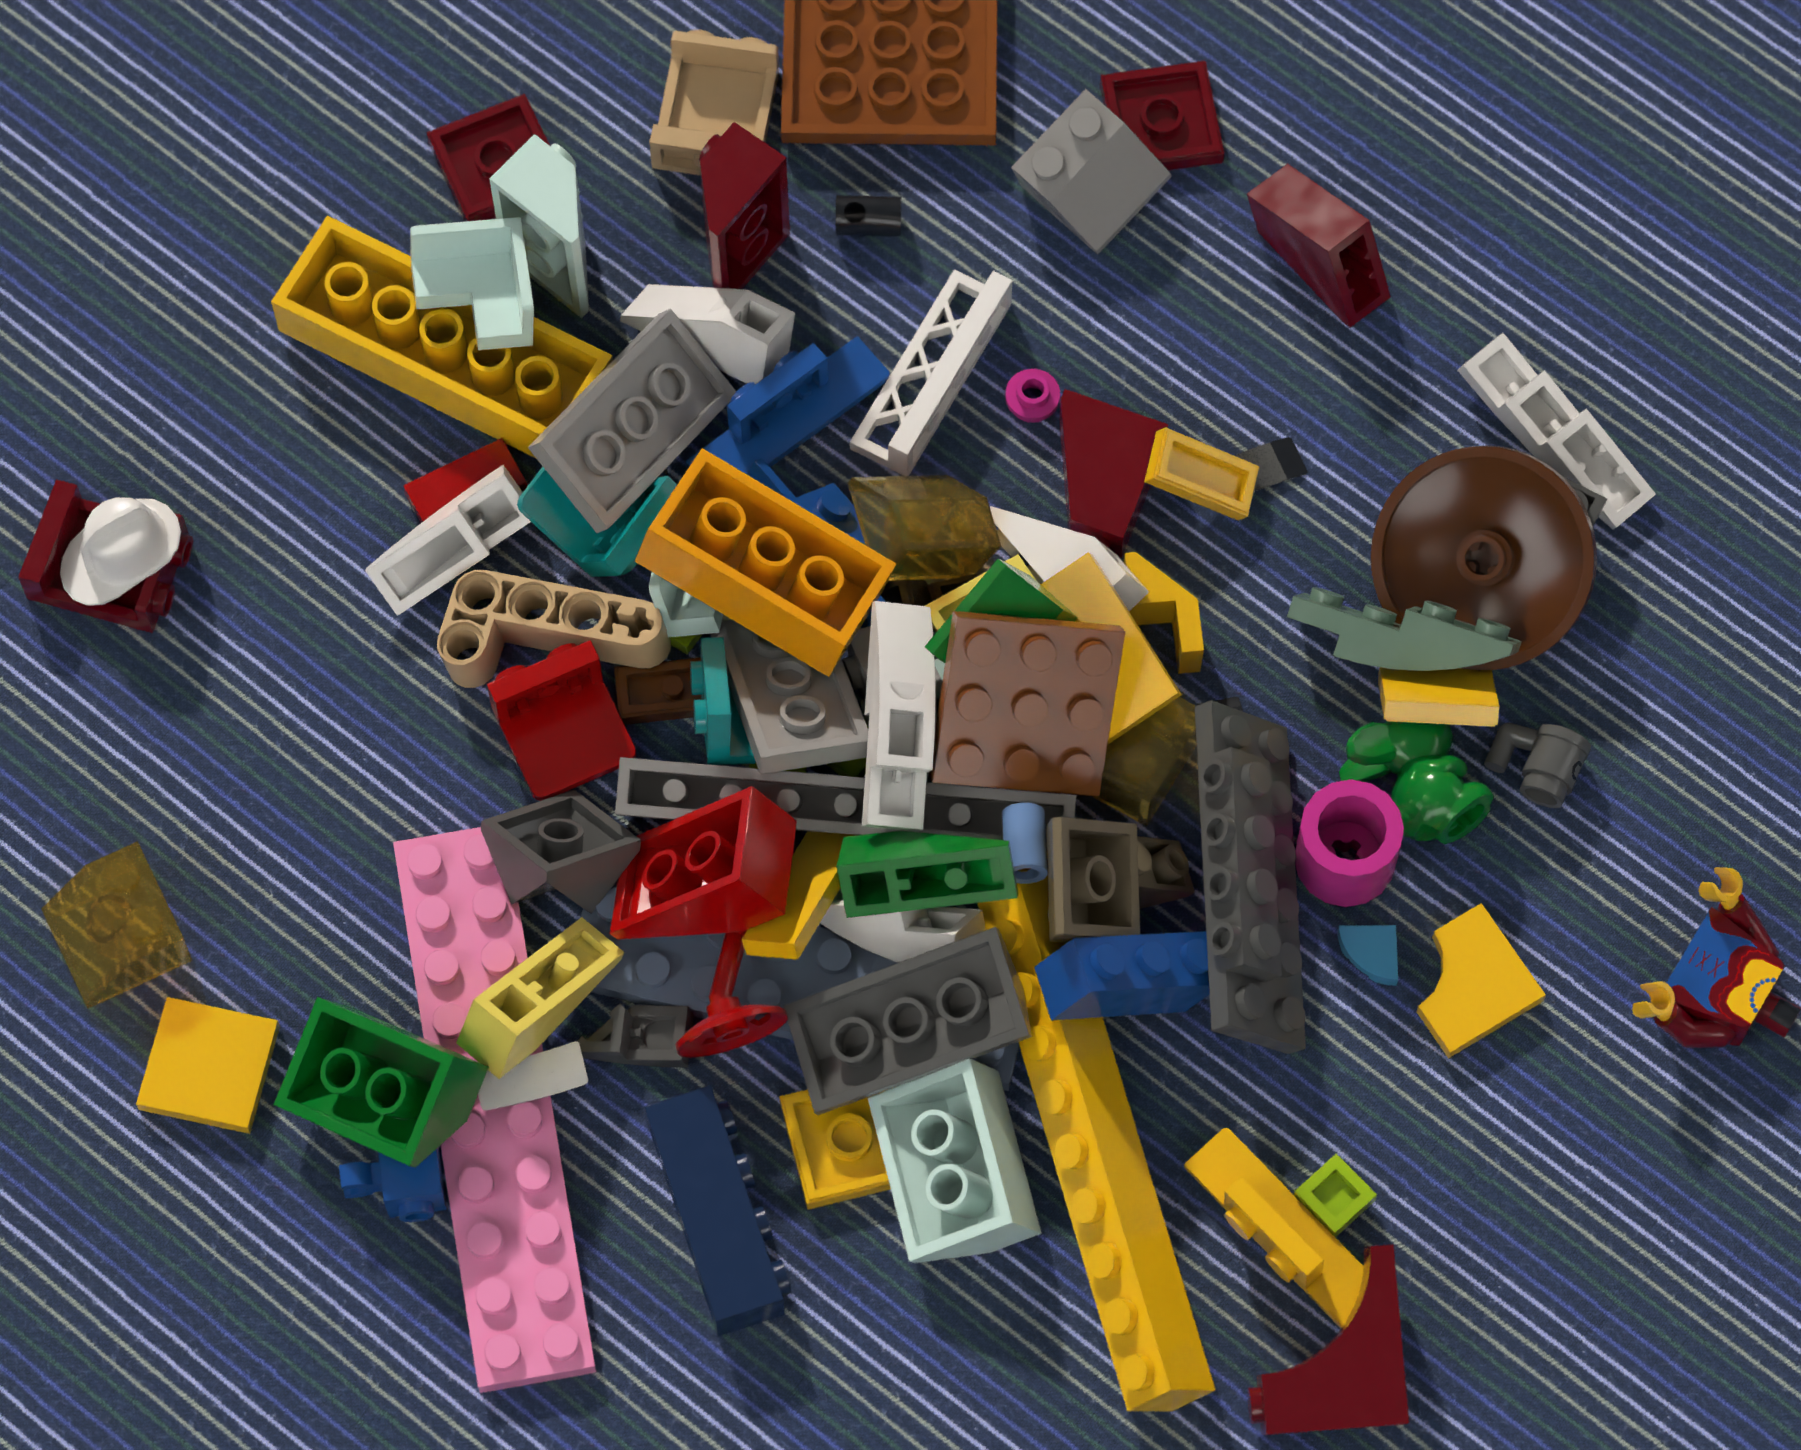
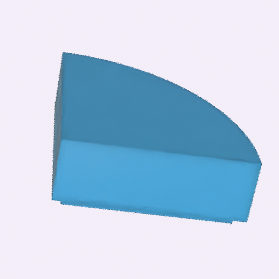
[1337,925,1398,986]

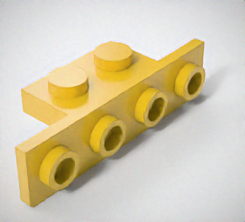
[1184,1128,1364,1328]

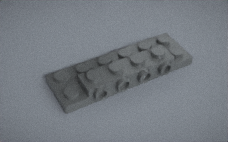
[1195,700,1306,1054]

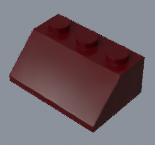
[699,122,790,289]

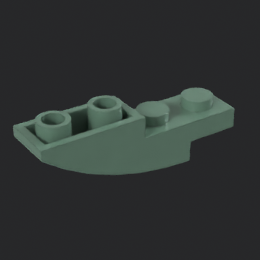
[1287,587,1522,671]

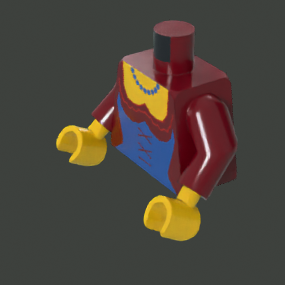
[1632,867,1801,1048]

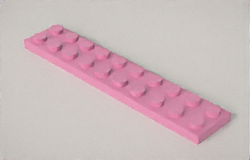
[393,827,596,1393]

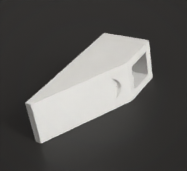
[620,284,795,384]
[985,506,1149,611]

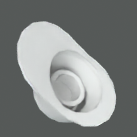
[60,497,181,606]

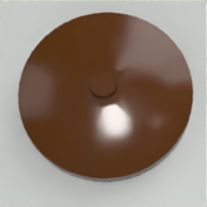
[1371,446,1597,671]

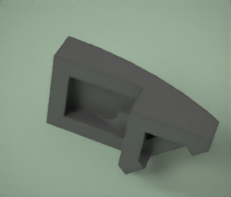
[577,1003,694,1068]

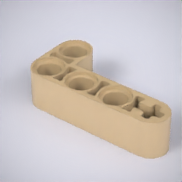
[437,570,671,688]

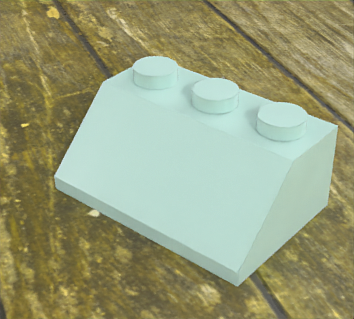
[489,134,589,318]
[868,1058,1041,1263]

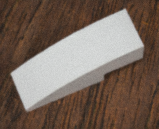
[365,465,531,616]
[820,888,986,963]

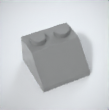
[1011,89,1172,255]

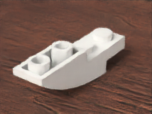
[862,601,935,832]

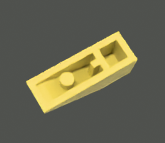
[456,917,625,1079]

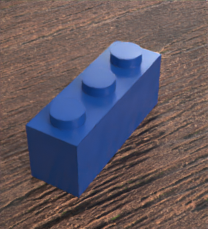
[1034,931,1210,1020]

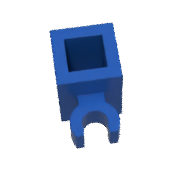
[339,1146,447,1222]

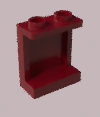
[18,479,193,633]

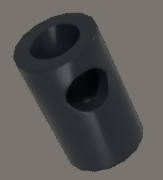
[836,195,901,236]

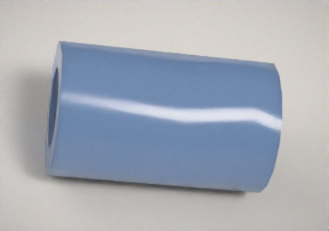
[1002,803,1048,884]

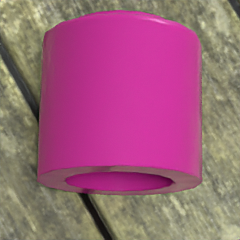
[1295,779,1404,907]

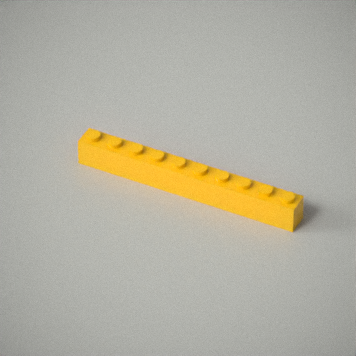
[977,864,1215,1411]

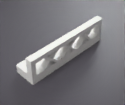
[850,269,1012,478]

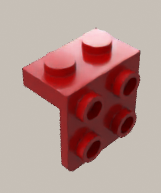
[487,640,636,801]

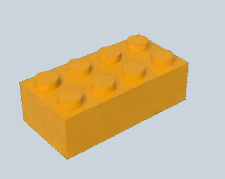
[635,448,896,677]

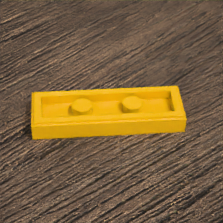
[742,831,857,960]

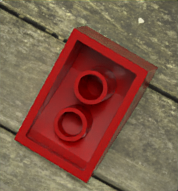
[610,786,797,940]

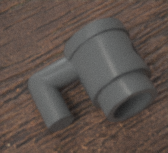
[1484,722,1591,808]

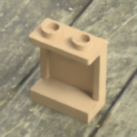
[649,30,779,175]

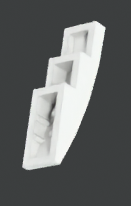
[1457,333,1656,529]

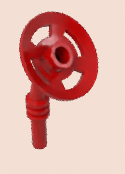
[675,930,788,1058]

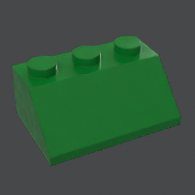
[274,997,489,1168]

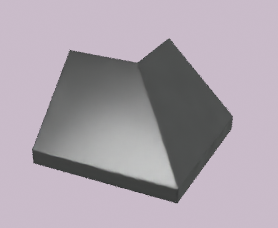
[481,790,641,914]

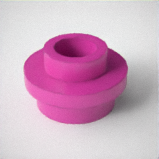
[1005,369,1060,423]

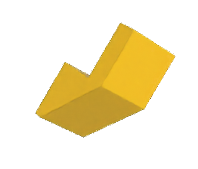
[1124,552,1204,674]

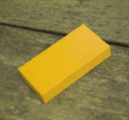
[1144,427,1260,521]

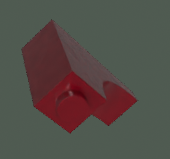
[1248,1244,1409,1435]

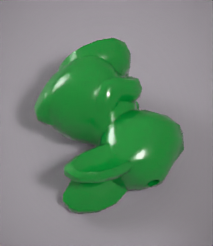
[1339,721,1494,844]

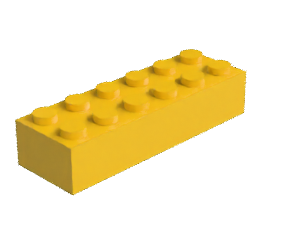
[271,215,613,459]

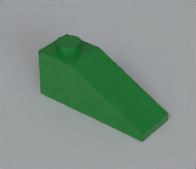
[837,830,1018,918]

